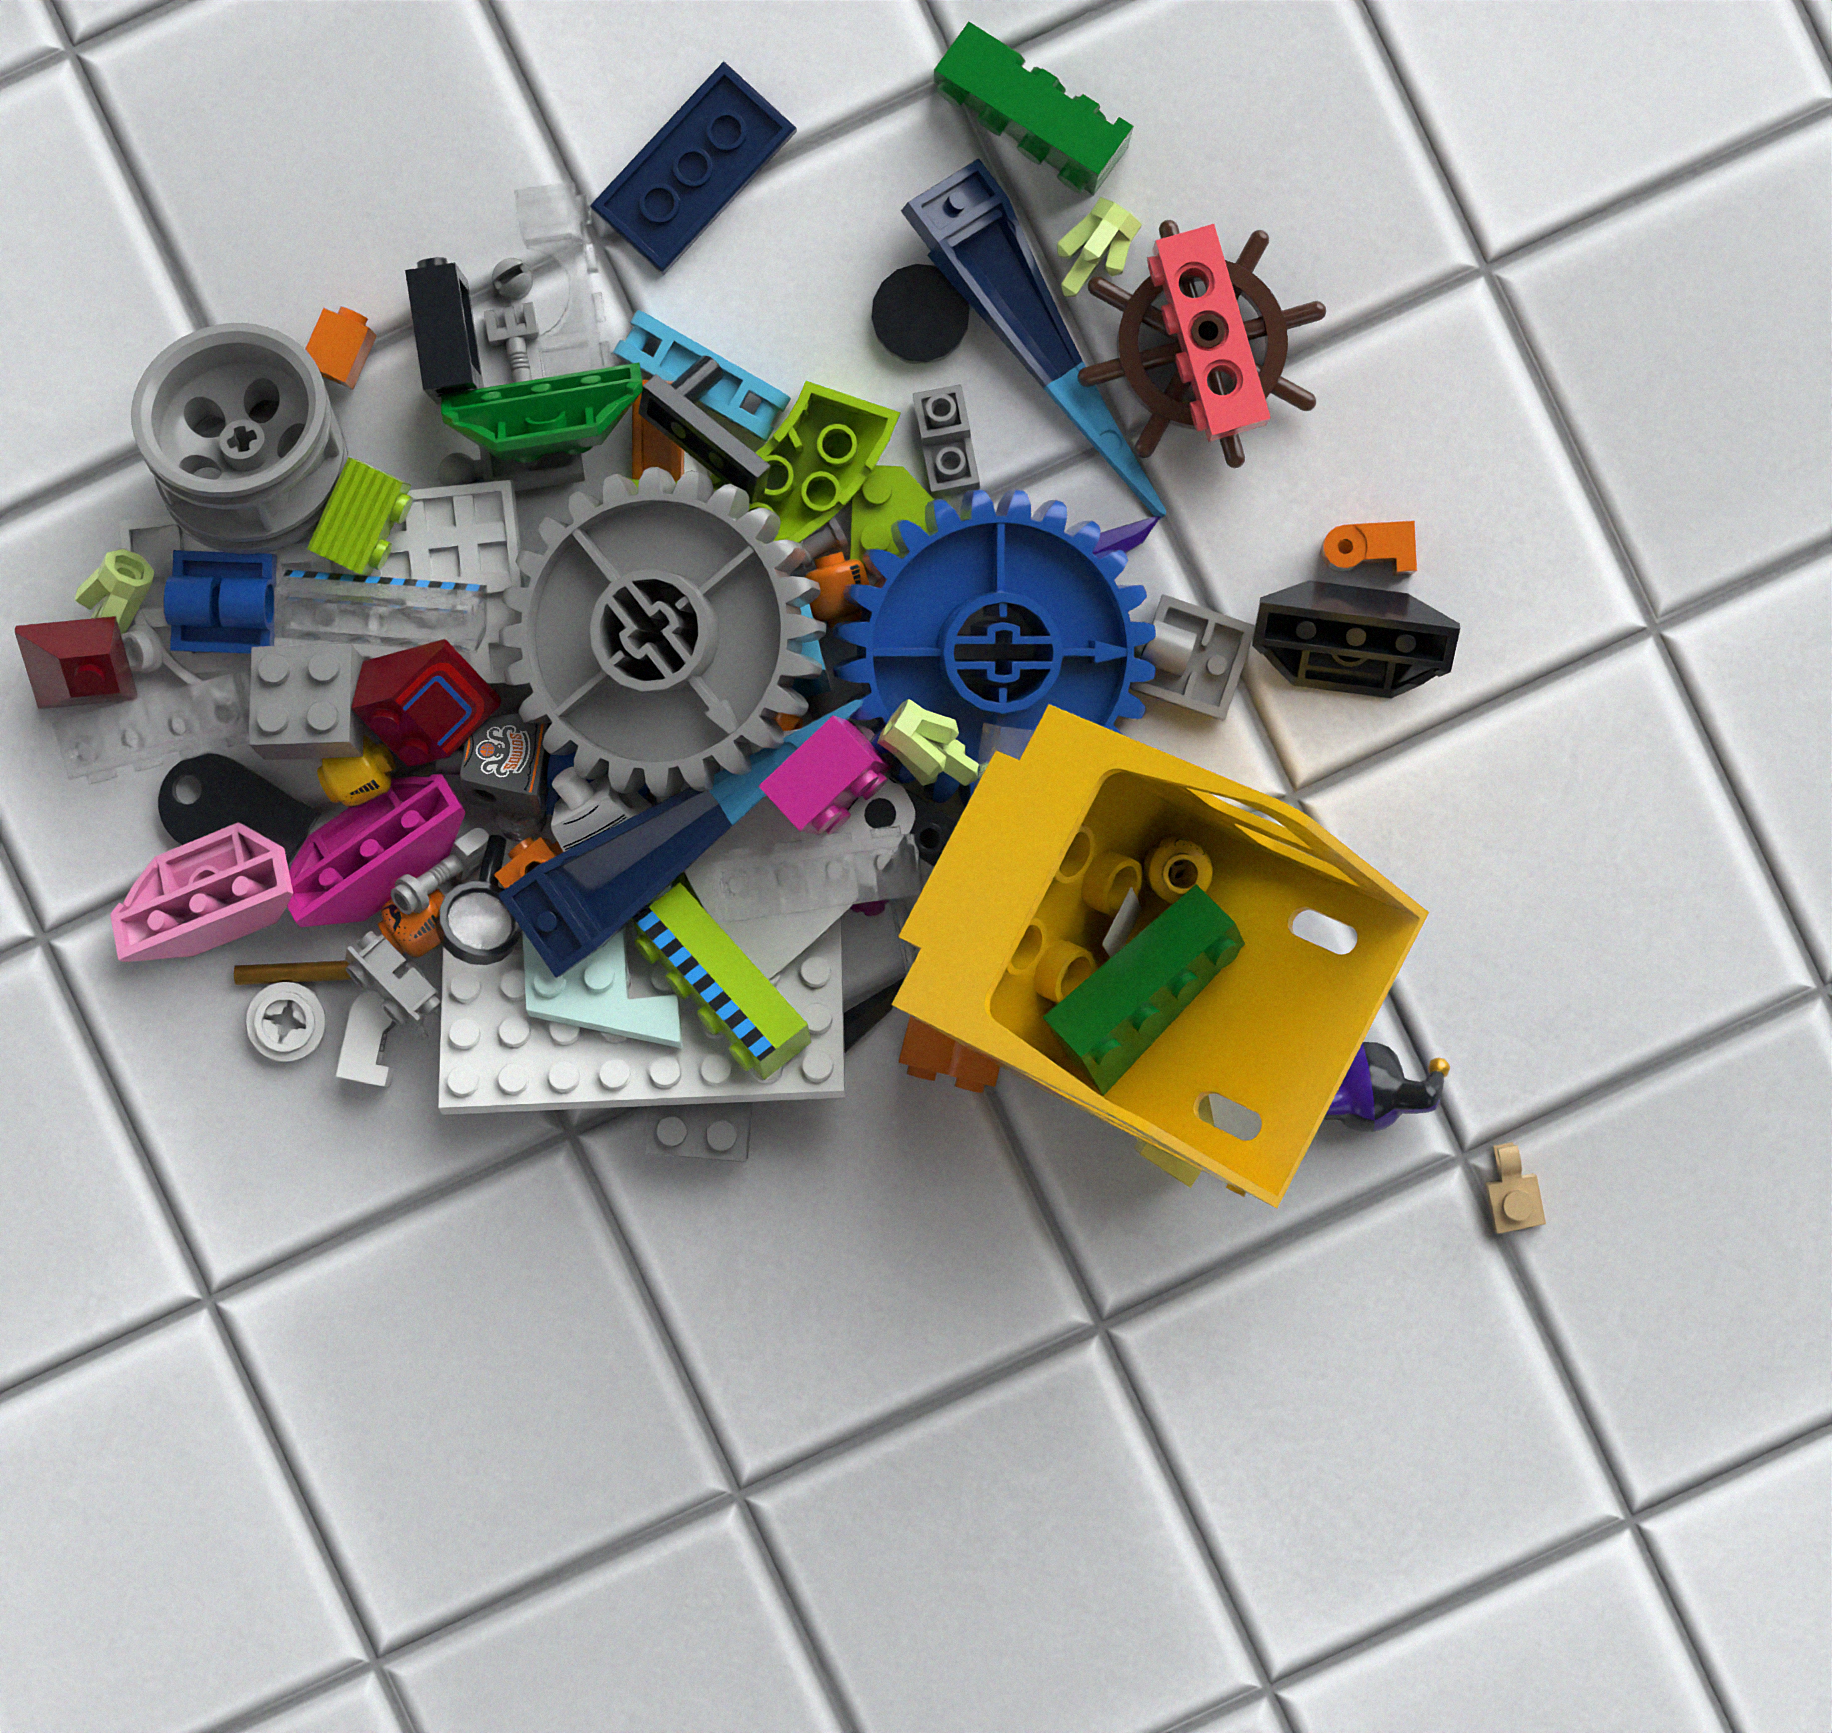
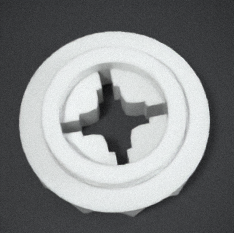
[246,982,326,1062]

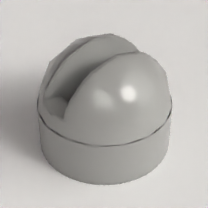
[492,258,533,300]

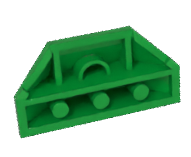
[441,362,643,463]

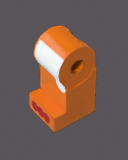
[1320,521,1417,576]

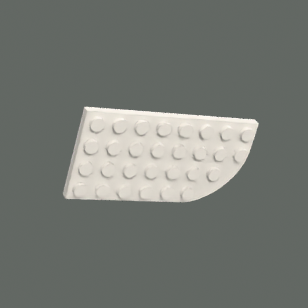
[118,480,525,706]

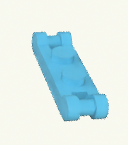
[612,310,791,442]

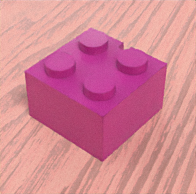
[759,715,893,835]

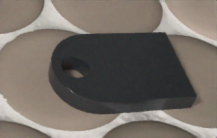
[158,753,321,866]

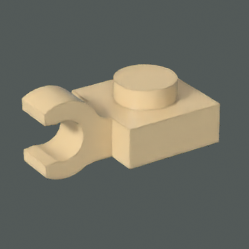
[1485,1142,1546,1234]

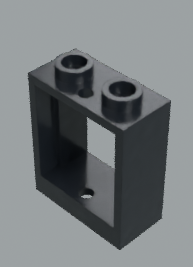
[405,257,484,405]

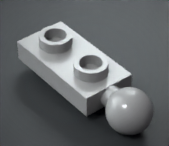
[438,446,585,491]

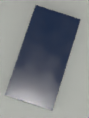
[590,61,797,276]

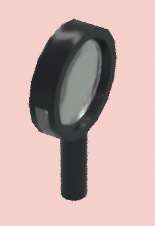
[436,835,522,965]

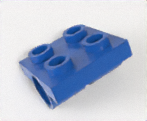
[164,550,277,654]

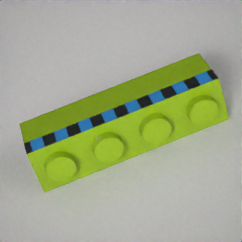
[633,883,811,1080]

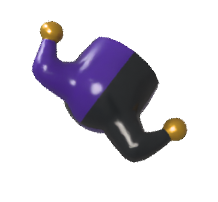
[1324,1042,1450,1132]

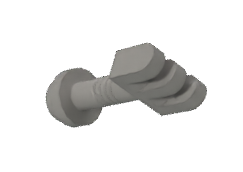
[484,302,540,383]
[391,828,489,915]

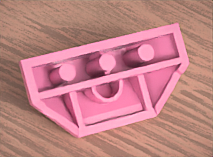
[110,822,293,962]

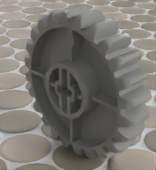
[499,467,826,798]

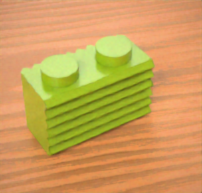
[307,457,413,576]

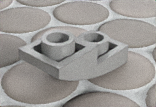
[913,384,980,498]

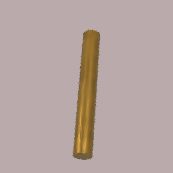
[234,960,353,985]

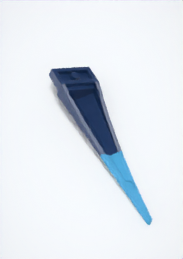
[901,158,1166,519]
[498,699,864,978]

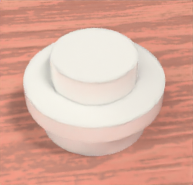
[121,624,164,673]

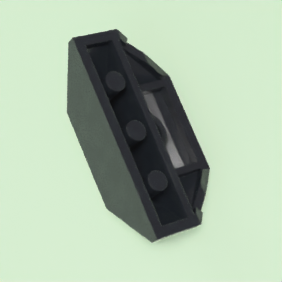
[1252,580,1461,699]

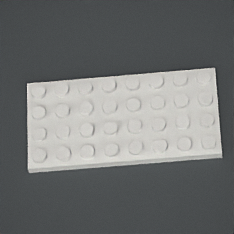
[438,912,845,1115]

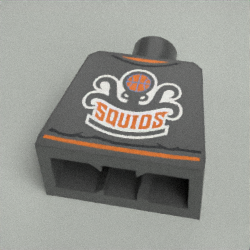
[436,714,552,819]

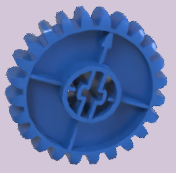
[833,489,1156,808]

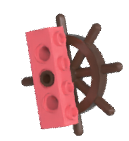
[1077,220,1326,468]

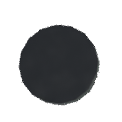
[871,264,970,364]

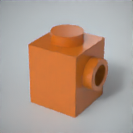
[305,306,377,390]

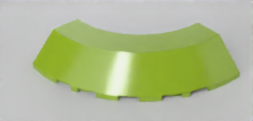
[626,381,901,543]

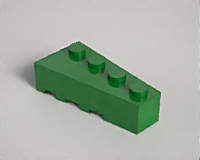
[934,21,1134,196]
[1043,884,1245,1095]

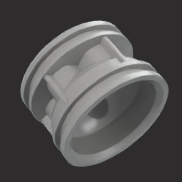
[131,323,348,554]

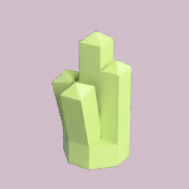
[1057,197,1142,297]
[75,549,154,634]
[877,699,979,786]

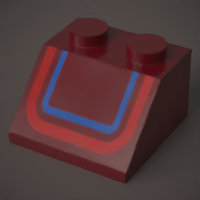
[351,639,501,767]

